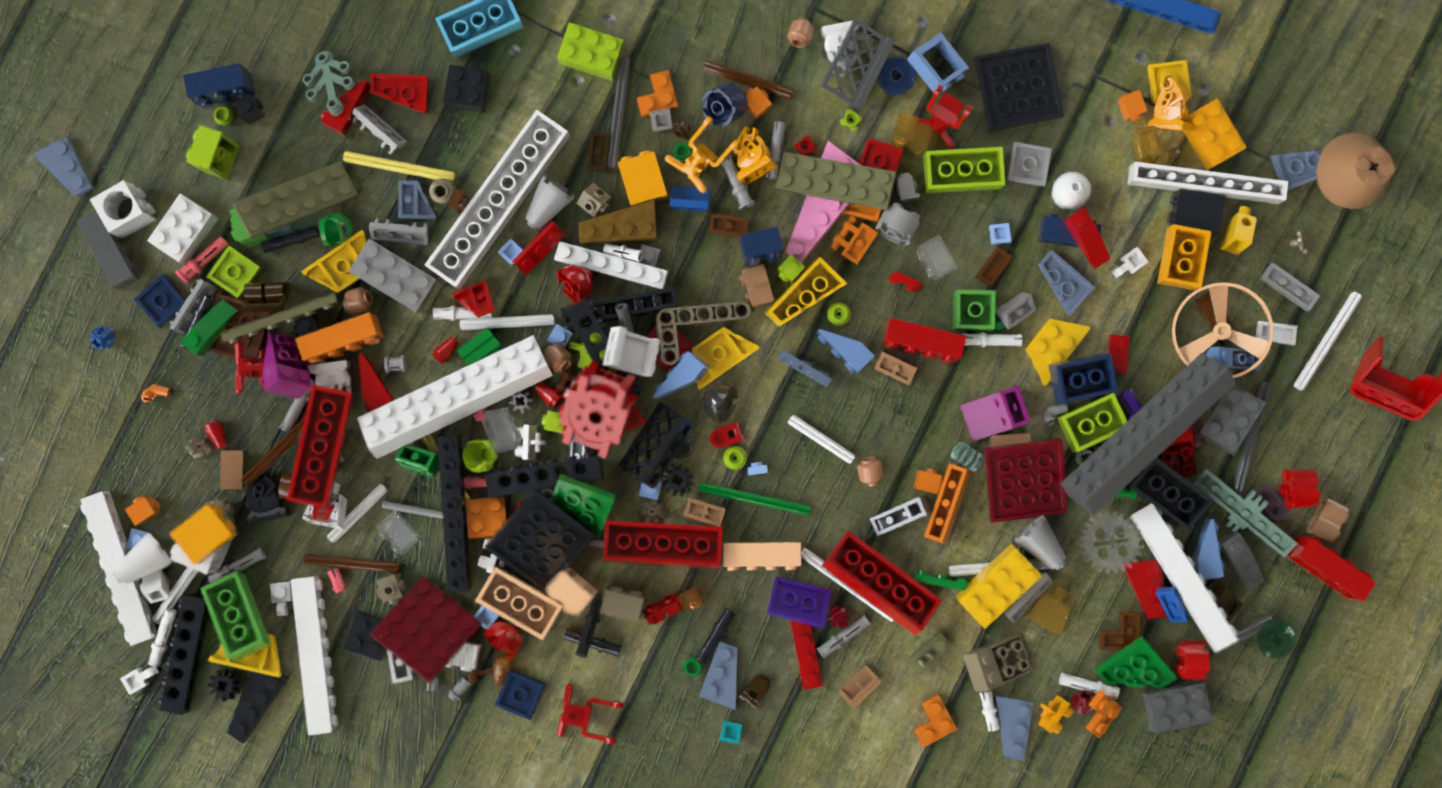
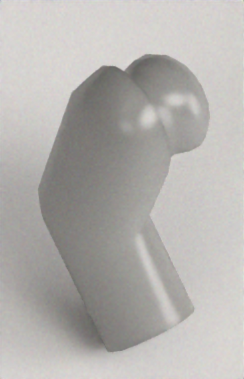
[1043,403,1068,426]

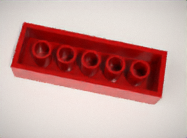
[287,385,354,509]
[603,521,723,569]
[821,531,942,635]

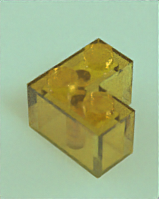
[889,112,934,154]

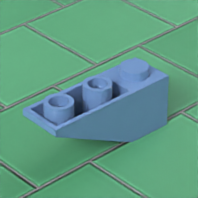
[817,329,874,373]
[1203,347,1261,371]
[653,351,710,398]
[1192,519,1225,580]

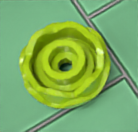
[827,302,851,326]
[723,446,747,470]

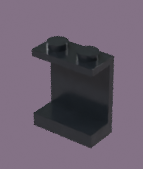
[1167,189,1225,237]

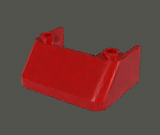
[1350,336,1442,421]

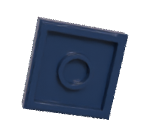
[134,274,186,328]
[494,669,546,721]

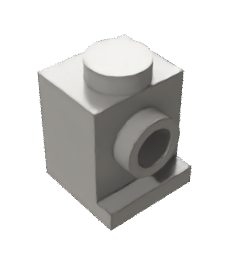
[895,173,920,203]

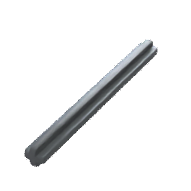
[607,57,630,169]
[1232,381,1271,493]

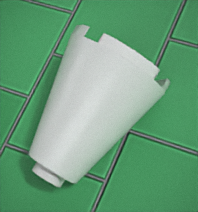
[113,533,172,585]

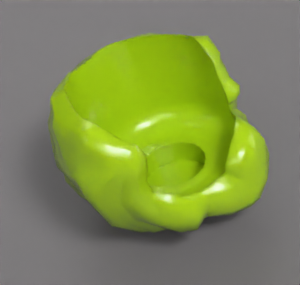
[462,439,498,473]

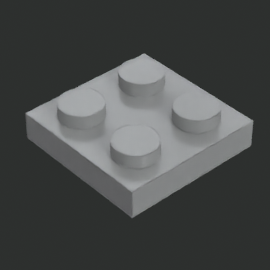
[1007,142,1052,187]

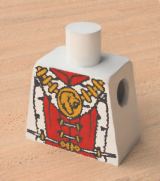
[302,483,347,530]

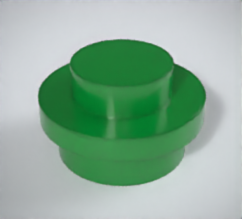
[673,143,692,162]
[683,657,702,677]

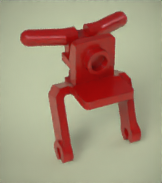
[910,85,973,149]
[235,340,266,394]
[556,684,624,745]

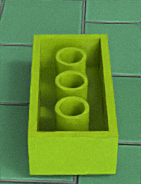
[923,147,1005,193]

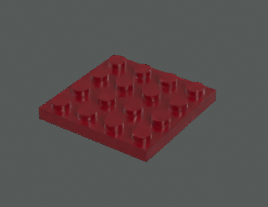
[984,438,1067,523]
[370,576,482,684]

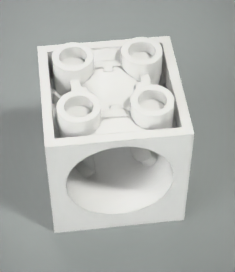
[90,180,156,239]
[170,538,233,574]

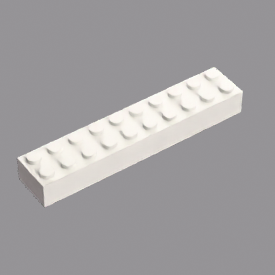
[425,110,570,290]
[357,335,553,459]

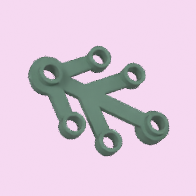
[302,51,355,116]

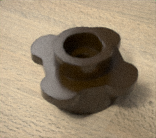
[672,121,691,139]

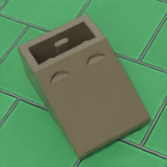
[963,634,1033,692]

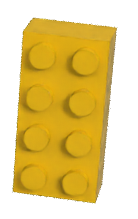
[955,543,1042,629]

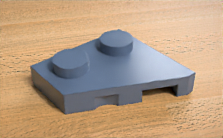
[398,180,436,220]

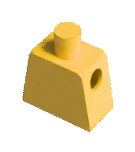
[1220,206,1257,255]

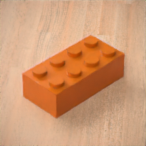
[295,312,385,364]

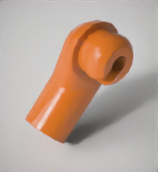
[141,384,171,403]

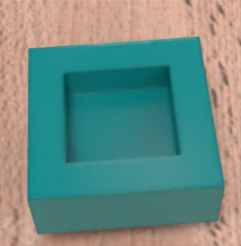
[720,720,742,744]

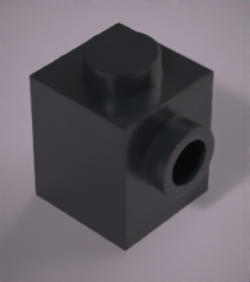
[234,94,266,124]
[293,314,322,337]

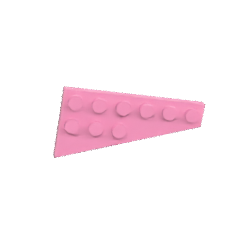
[785,141,860,263]

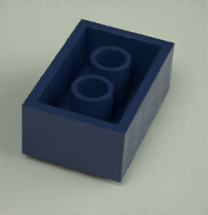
[183,63,255,108]
[739,226,784,268]
[1048,353,1118,403]

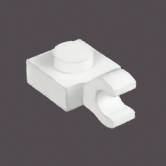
[1112,247,1149,278]
[270,582,293,616]
[120,666,159,695]

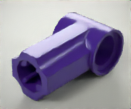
[1116,388,1144,421]

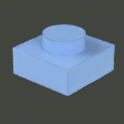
[989,223,1011,245]
[498,239,522,266]
[547,324,573,348]
[747,462,768,475]
[639,481,662,500]
[126,528,153,549]
[474,605,499,630]

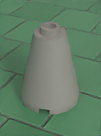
[525,175,575,229]
[1013,515,1066,570]

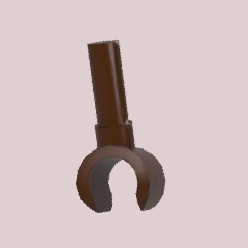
[468,667,495,682]

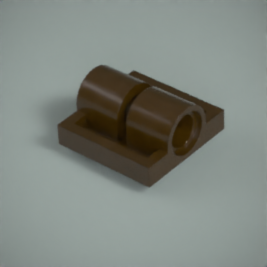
[243,282,290,313]
[1205,579,1244,623]

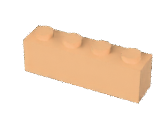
[723,542,801,570]

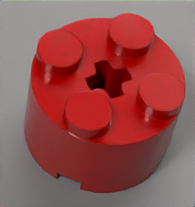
[1278,469,1320,509]
[1175,640,1209,680]

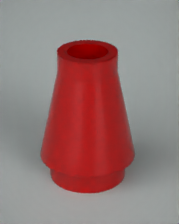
[432,336,459,365]
[535,382,564,408]
[204,420,228,449]

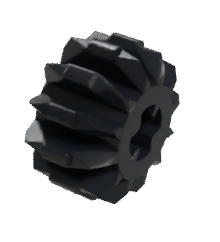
[662,464,694,496]
[208,668,243,702]

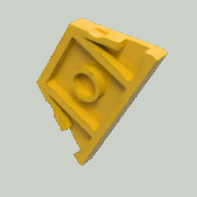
[301,230,366,293]
[1025,319,1091,386]
[692,327,760,391]
[208,634,282,678]

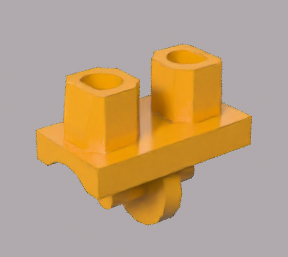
[1038,695,1074,734]

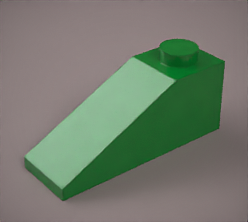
[181,299,238,356]

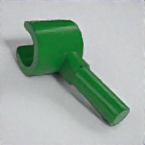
[995,305,1005,332]

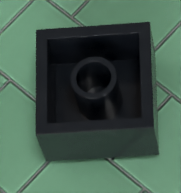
[443,64,491,113]

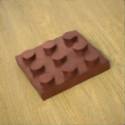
[208,294,273,359]

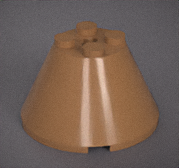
[1316,133,1395,209]

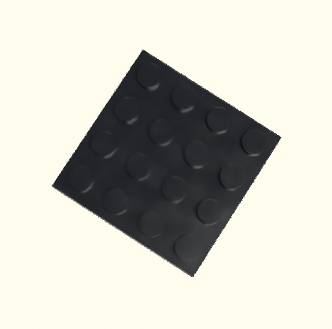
[974,43,1064,132]
[485,488,595,593]

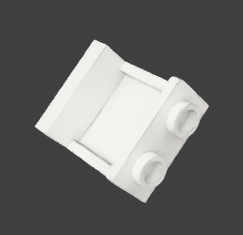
[603,327,660,377]

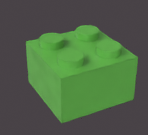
[953,290,995,331]

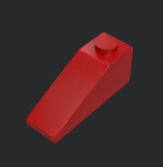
[321,80,370,136]
[1063,207,1111,269]
[359,353,395,412]

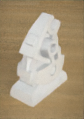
[820,19,860,77]
[308,360,353,404]

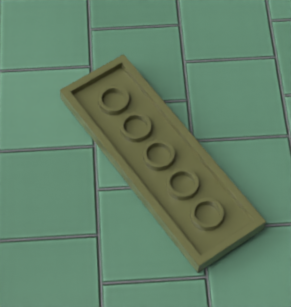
[775,152,896,211]
[233,161,358,239]
[221,292,337,343]

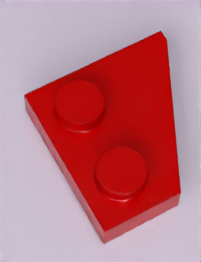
[452,279,496,318]

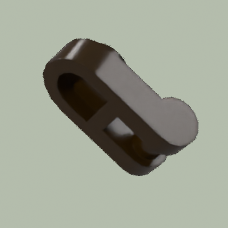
[738,673,770,710]

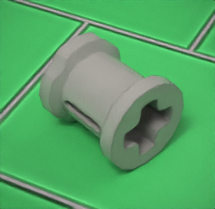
[384,355,407,374]

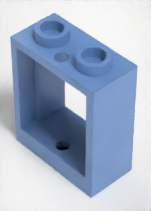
[907,32,969,93]

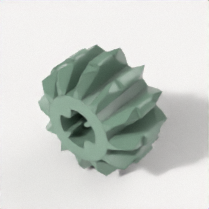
[951,442,984,471]

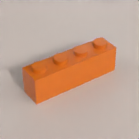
[924,463,972,544]

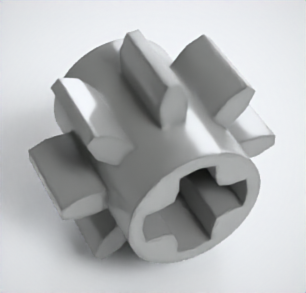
[509,391,534,414]

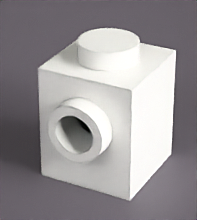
[140,569,170,604]

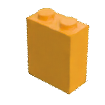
[618,150,668,207]
[170,504,237,565]

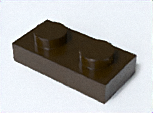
[587,131,610,172]

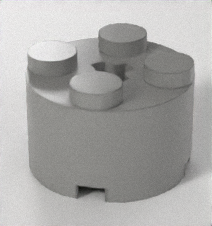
[875,203,920,245]

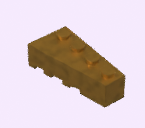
[579,200,657,245]

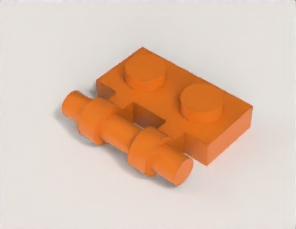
[830,216,878,265]

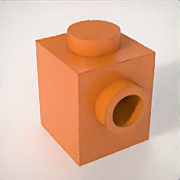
[743,87,772,120]
[1117,90,1147,122]
[913,468,943,494]
[125,495,161,526]

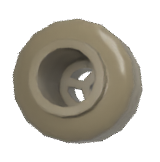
[429,179,456,204]

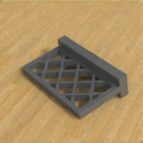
[820,18,895,109]

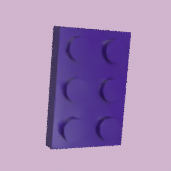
[767,576,832,628]

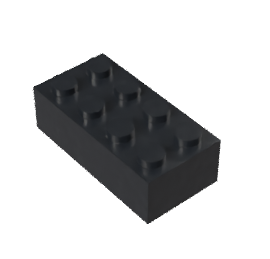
[1127,457,1214,531]

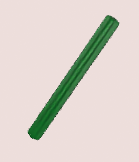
[698,482,811,516]

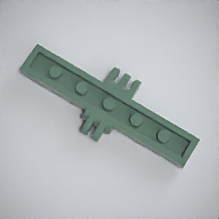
[1193,468,1298,558]

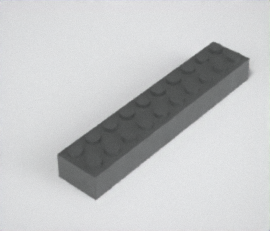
[1061,353,1236,516]

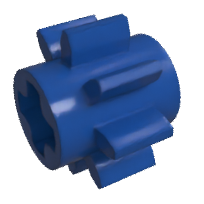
[90,326,115,350]

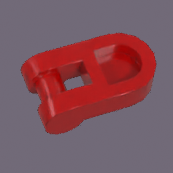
[888,272,924,293]
[710,421,746,448]

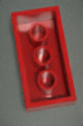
[881,318,967,364]
[1286,535,1376,602]

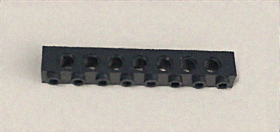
[438,435,471,593]

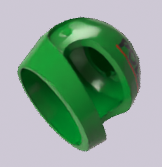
[319,213,353,247]

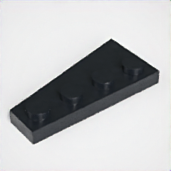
[227,671,289,744]

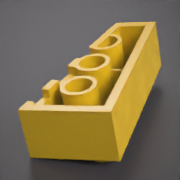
[765,257,847,326]

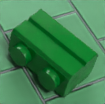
[457,327,503,366]
[395,444,440,478]

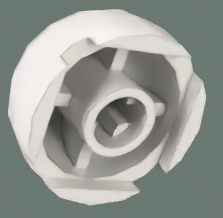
[1052,172,1091,210]

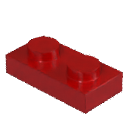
[1107,334,1130,375]

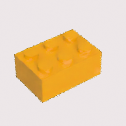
[1183,98,1247,171]
[1157,224,1211,291]

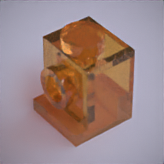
[678,586,704,612]

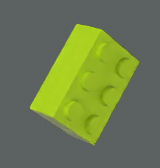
[557,22,625,81]
[186,125,239,180]
[1057,393,1127,453]

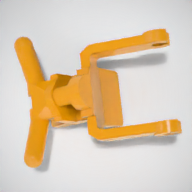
[665,116,740,193]

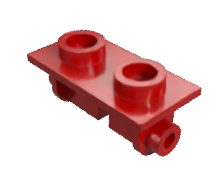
[642,592,684,625]

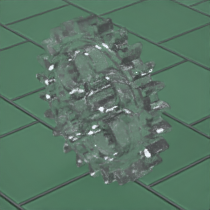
[1079,511,1143,574]

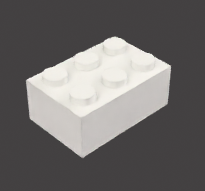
[147,194,219,265]

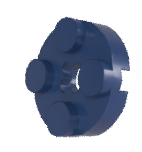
[877,56,916,96]

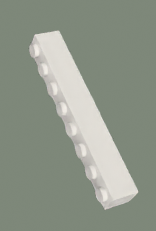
[1127,162,1288,204]
[80,491,158,646]
[1130,504,1238,652]
[291,576,338,735]

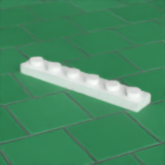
[554,241,669,289]

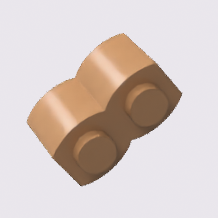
[739,264,774,308]
[1306,498,1349,543]

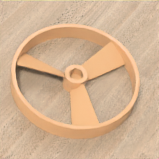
[1172,283,1273,378]

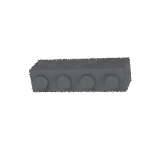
[77,210,140,290]

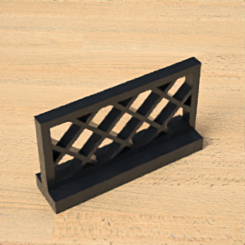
[618,402,696,490]

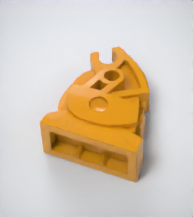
[1148,77,1192,132]
[734,127,778,186]

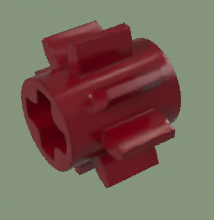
[827,605,850,629]
[1071,690,1094,714]

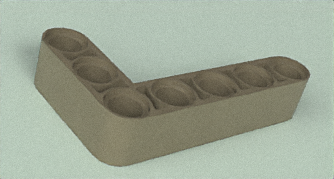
[656,301,751,365]

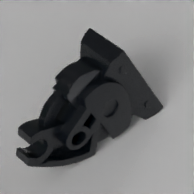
[246,474,291,523]

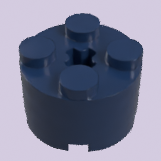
[702,82,748,127]

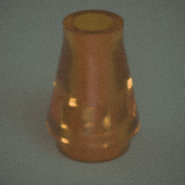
[492,655,512,686]

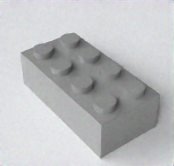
[349,239,437,313]

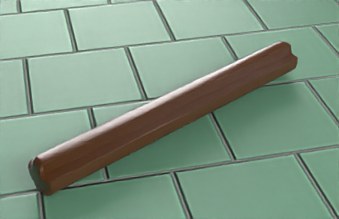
[703,60,794,100]
[241,417,305,486]
[304,554,400,573]

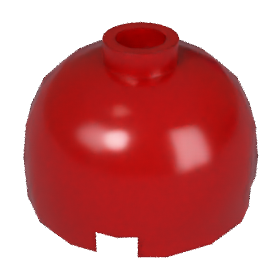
[556,264,593,303]
[483,621,522,659]

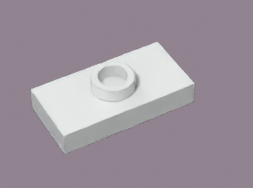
[1256,321,1298,345]

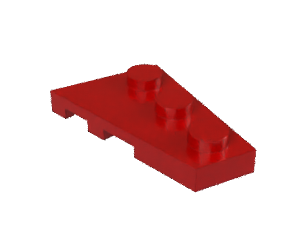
[370,74,429,115]
[1121,559,1167,619]

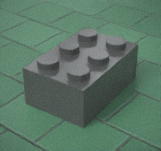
[1200,385,1266,456]
[1141,680,1214,734]

